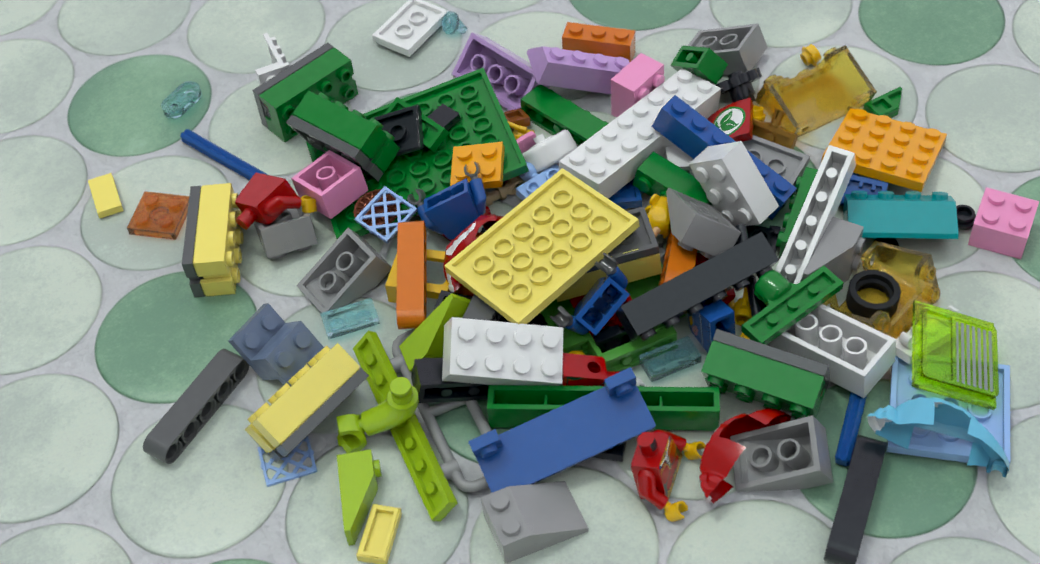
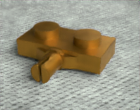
[753,108,799,149]

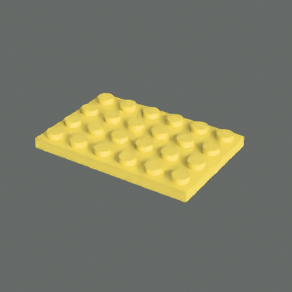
[444,168,640,325]

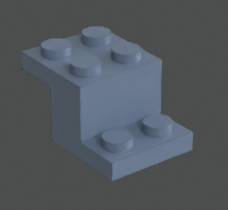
[228,303,324,386]

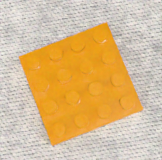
[821,108,947,192]

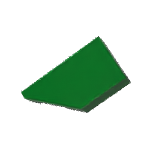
[863,87,902,118]

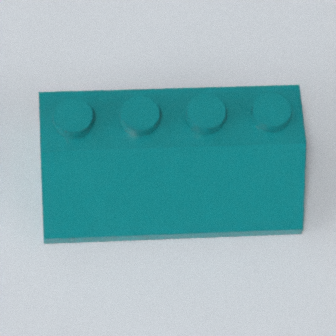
[843,190,959,239]

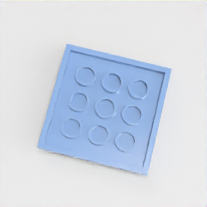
[886,355,1011,465]

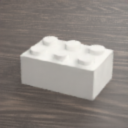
[689,141,779,226]

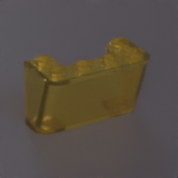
[755,45,877,137]
[823,241,941,339]

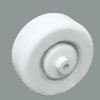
[522,130,577,173]

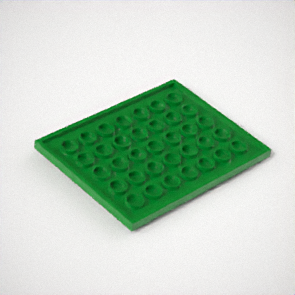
[306,68,529,239]

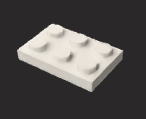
[372,0,449,57]

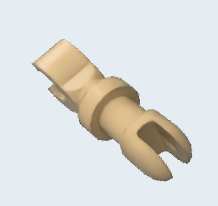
[485,176,523,206]

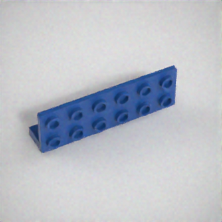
[468,367,656,493]

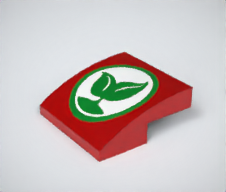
[708,98,753,142]

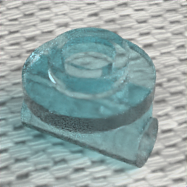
[442,11,467,34]

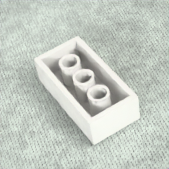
[768,304,896,398]
[442,317,563,386]

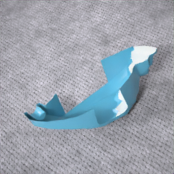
[867,397,1009,477]

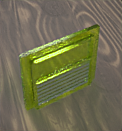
[912,300,999,410]

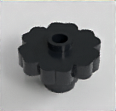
[716,68,762,103]

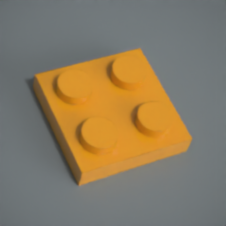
[450,142,505,189]

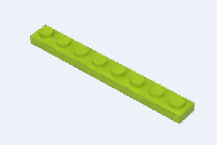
[353,330,458,522]

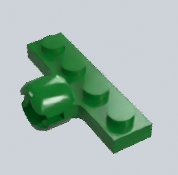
[741,265,844,345]

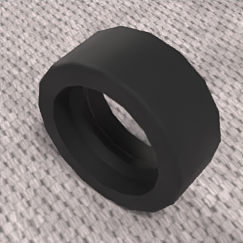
[846,270,901,322]

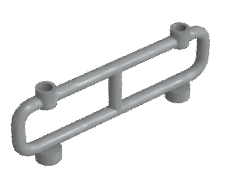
[389,328,491,493]

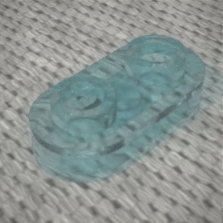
[161,81,202,118]

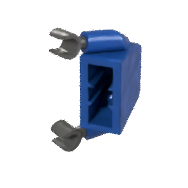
[407,162,487,240]
[550,252,630,335]

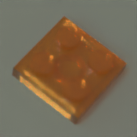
[127,191,189,240]

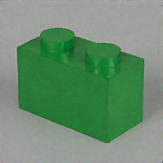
[670,45,728,84]

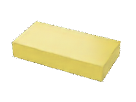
[88,173,124,219]
[356,504,402,564]

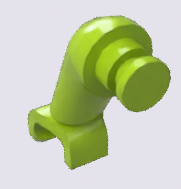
[336,377,419,453]

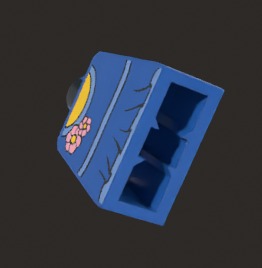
[688,300,736,353]

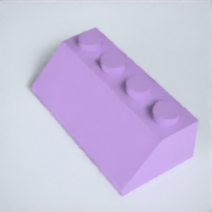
[452,32,550,111]
[527,46,629,94]

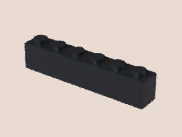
[615,232,779,342]

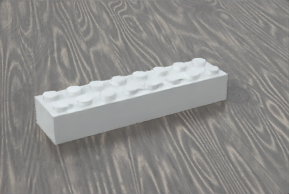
[558,69,721,199]

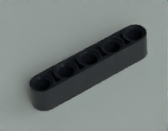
[824,435,888,564]

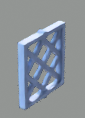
[355,186,417,244]
[257,436,317,487]

